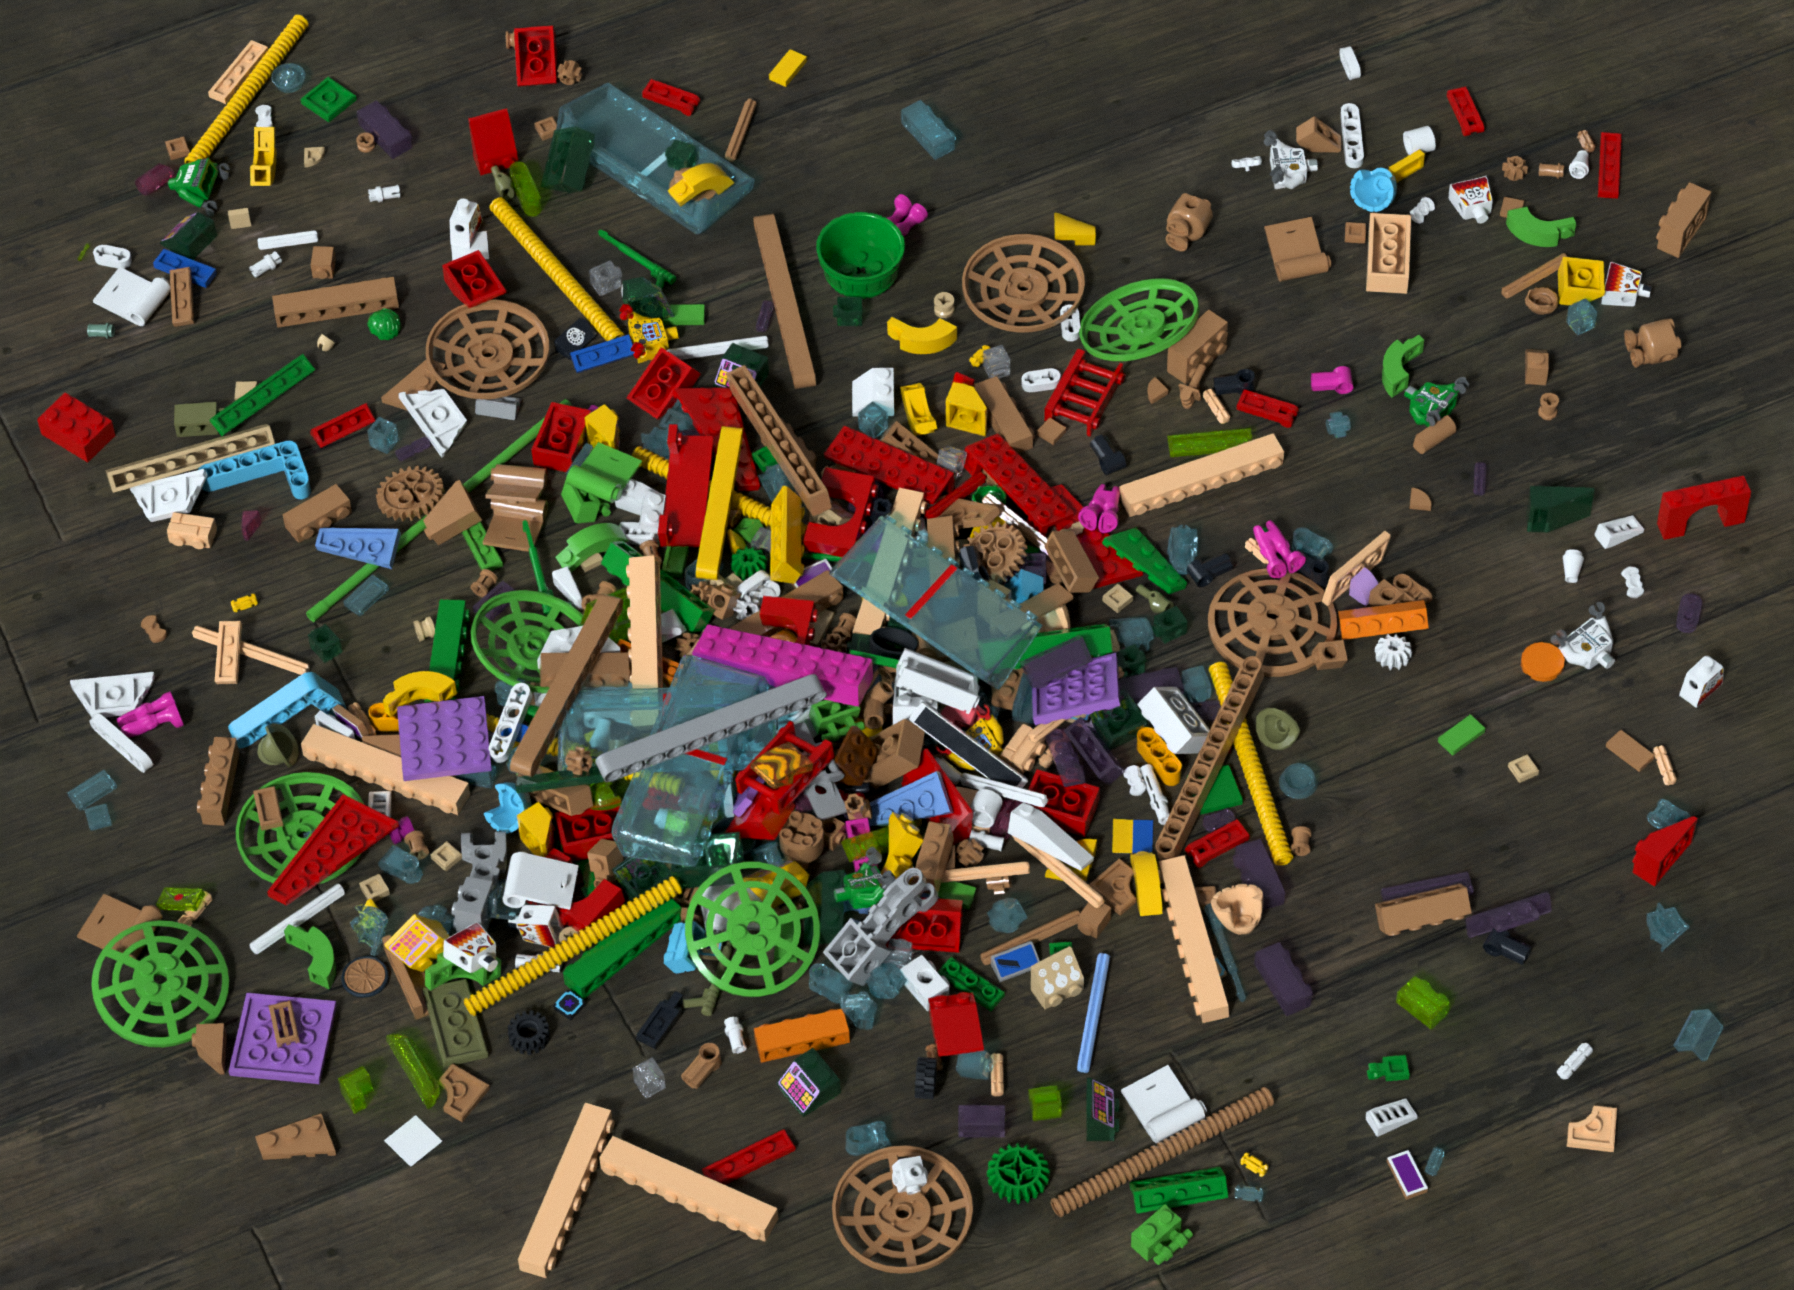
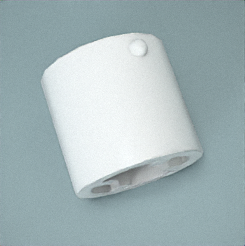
[1403,126,1436,155]
[970,789,1003,828]

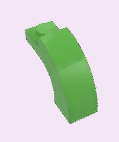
[1506,207,1576,247]
[1382,335,1424,398]
[555,523,629,573]
[284,924,336,990]
[425,952,501,991]

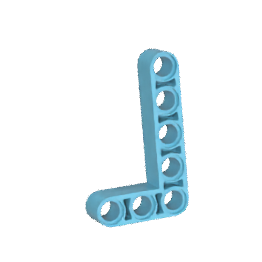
[198,441,311,499]
[228,672,346,748]

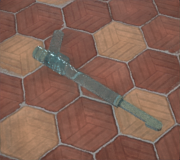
[1204,903,1246,1002]

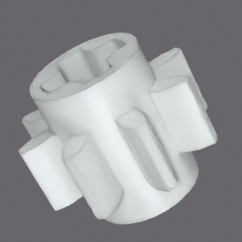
[733,595,761,620]

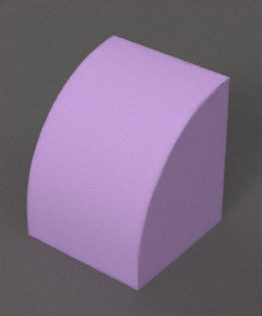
[1349,567,1378,606]

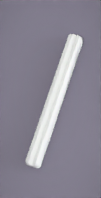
[667,336,768,360]
[959,773,1048,807]
[249,884,345,954]

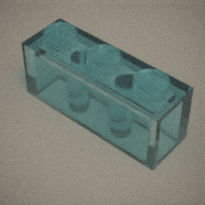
[901,100,956,160]

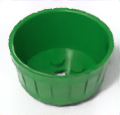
[816,212,905,299]

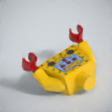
[619,304,678,363]
[936,704,1004,771]

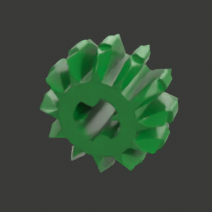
[731,545,767,582]

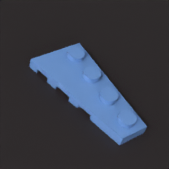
[315,528,401,569]
[868,771,954,828]

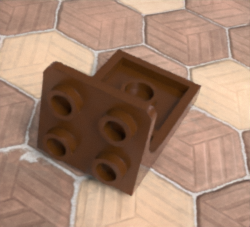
[823,726,879,786]

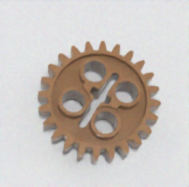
[376,466,445,522]
[961,522,1028,586]

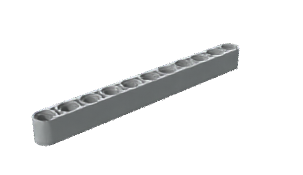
[595,674,827,782]

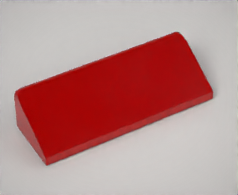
[310,403,376,448]

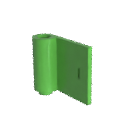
[566,442,642,503]

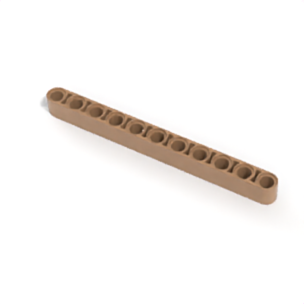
[753,213,816,389]
[510,593,624,777]
[1156,656,1264,861]

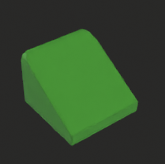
[733,518,765,544]

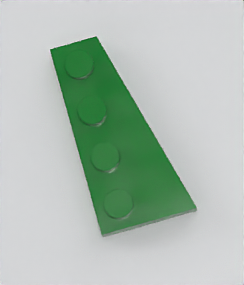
[1102,527,1187,594]

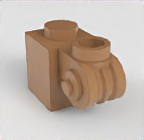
[587,839,623,887]

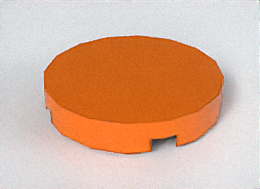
[1521,642,1565,682]

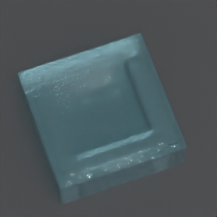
[85,804,112,831]

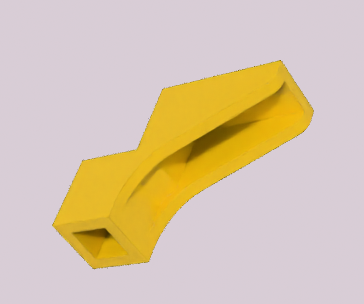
[880,812,924,884]

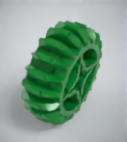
[987,1143,1050,1205]

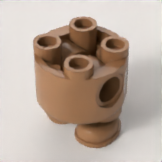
[1166,193,1213,251]
[1624,318,1681,368]
[779,811,824,870]

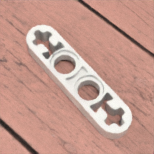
[1340,103,1364,168]
[488,683,532,763]
[89,713,153,773]

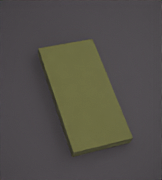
[422,979,488,1067]

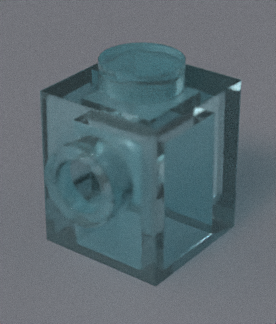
[1566,298,1597,335]
[858,401,888,439]
[367,417,399,454]
[1181,665,1212,704]
[956,1051,993,1080]

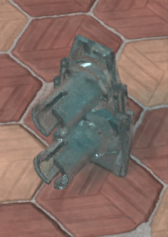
[1167,525,1197,575]

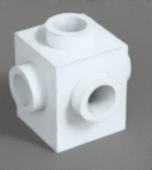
[892,1156,928,1195]

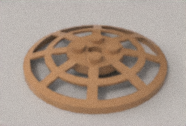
[962,234,1085,332]
[426,300,549,400]
[1208,569,1337,677]
[832,1146,973,1274]

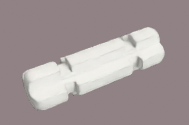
[1557,1043,1593,1080]

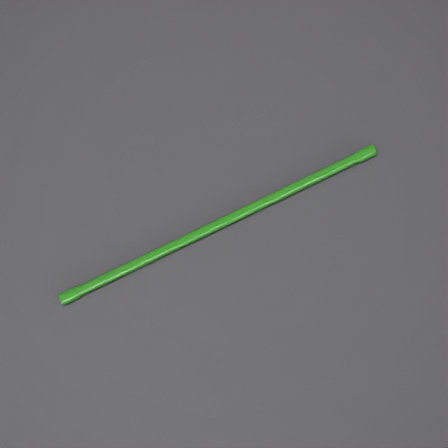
[306,399,572,622]

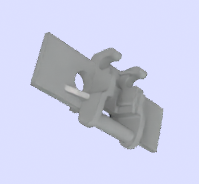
[776,722,847,820]

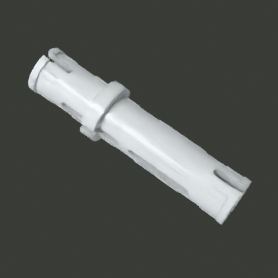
[1140,764,1170,825]

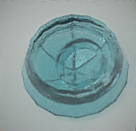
[271,63,306,93]
[1279,763,1318,799]

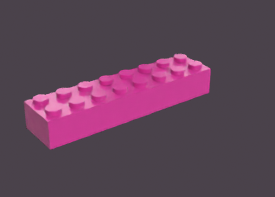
[692,624,873,707]

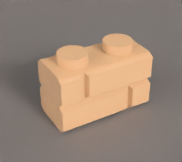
[167,512,217,549]
[999,724,1046,775]

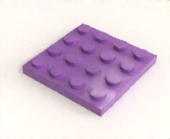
[1032,653,1120,725]
[397,696,492,781]
[229,993,337,1084]

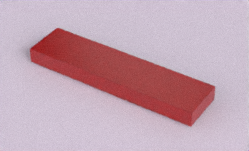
[1598,132,1621,199]
[702,1129,795,1185]

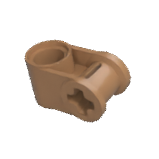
[1393,574,1432,604]

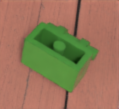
[561,477,611,524]
[809,700,865,742]
[1131,1205,1193,1265]

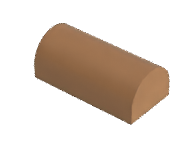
[1413,415,1456,454]

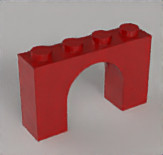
[803,467,878,560]
[1657,476,1751,540]
[759,596,819,646]
[526,848,625,932]

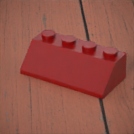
[902,749,973,845]
[885,897,963,953]

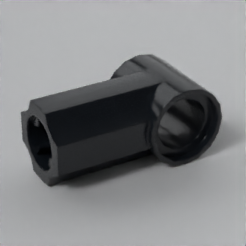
[1213,369,1255,395]
[1090,434,1126,476]
[866,498,892,533]
[959,546,990,591]
[1296,549,1329,587]
[1186,553,1233,588]
[1483,926,1532,965]

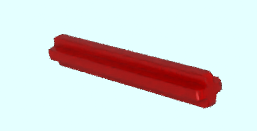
[925,472,986,519]

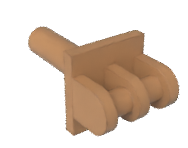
[1179,364,1206,409]

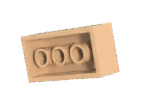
[1366,213,1411,294]

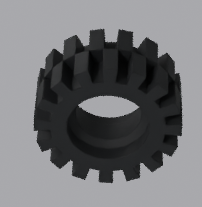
[508,1010,550,1055]
[915,1057,937,1100]

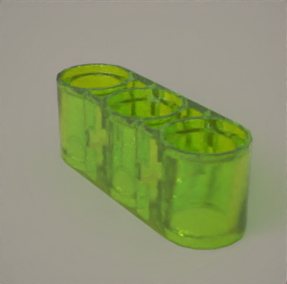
[509,162,542,217]

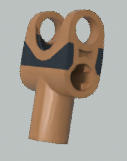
[858,667,895,729]

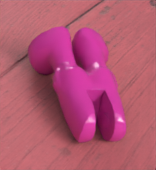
[887,194,928,237]
[1078,484,1120,533]
[1253,520,1306,578]
[117,691,184,738]

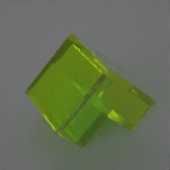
[338,1066,373,1114]
[1028,1085,1062,1121]

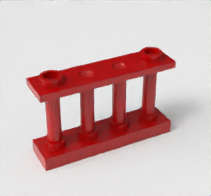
[1044,349,1125,437]
[735,721,834,815]

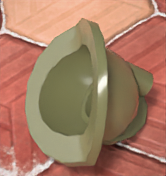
[1256,708,1300,750]
[257,723,299,768]

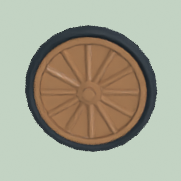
[341,956,389,998]

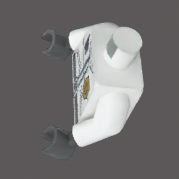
[1264,130,1317,189]
[1551,602,1615,669]

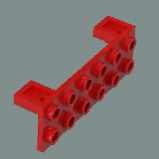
[658,424,714,547]
[824,426,955,505]
[961,434,1074,536]

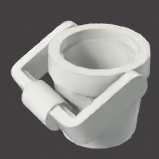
[661,609,687,643]

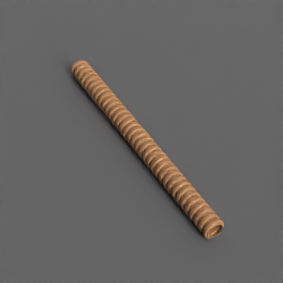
[1051,1087,1274,1217]

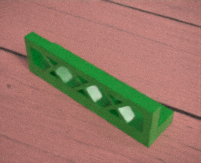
[1129,1167,1228,1214]

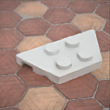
[399,389,467,457]
[130,469,207,522]
[537,626,621,669]
[70,672,155,718]

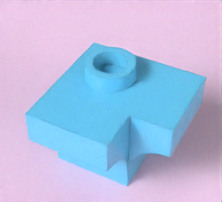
[1005,569,1043,607]

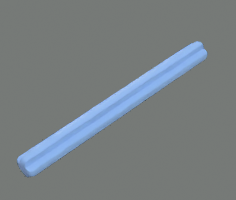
[1077,953,1110,1073]

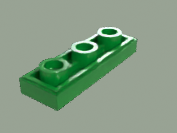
[937,956,1005,1012]

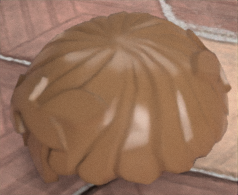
[1525,287,1558,315]

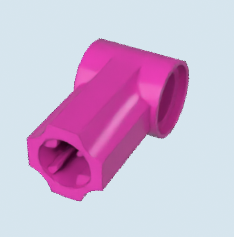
[1311,366,1354,394]

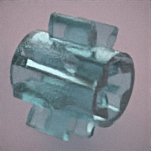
[1326,412,1351,438]

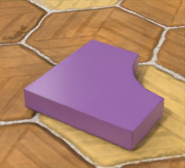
[733,772,768,817]

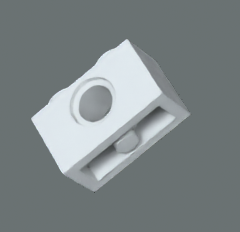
[900,955,950,1012]

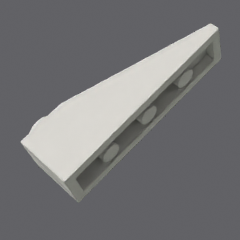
[615,479,665,515]
[1008,802,1094,871]

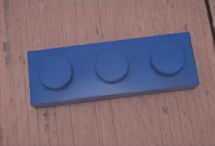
[153,249,217,288]
[570,334,634,373]

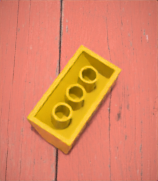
[770,486,804,584]

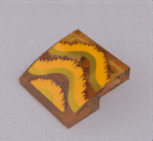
[750,742,813,789]

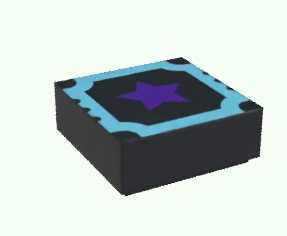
[553,990,586,1021]

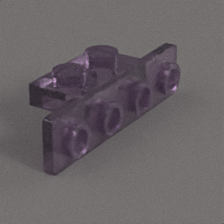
[1045,728,1085,787]
[1465,892,1551,938]

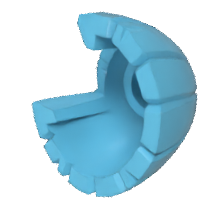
[1350,168,1397,212]
[484,782,532,834]

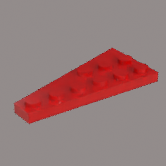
[672,388,760,491]
[1050,484,1143,589]
[267,794,399,906]

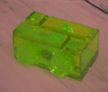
[1396,976,1450,1030]

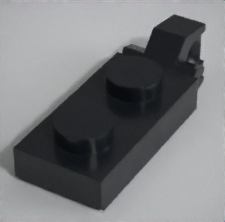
[636,991,683,1050]

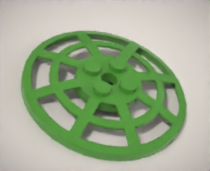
[1079,279,1200,361]
[471,590,587,694]
[236,772,364,885]
[685,862,820,997]
[92,920,229,1047]

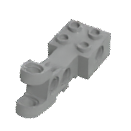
[452,831,507,933]
[823,868,938,986]

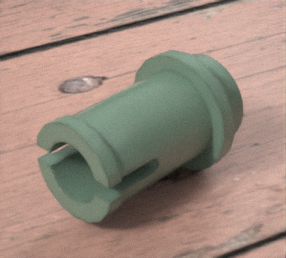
[87,323,115,339]

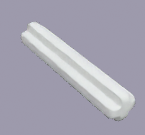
[258,230,318,250]

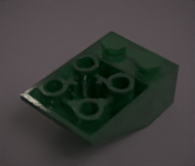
[1526,485,1595,533]

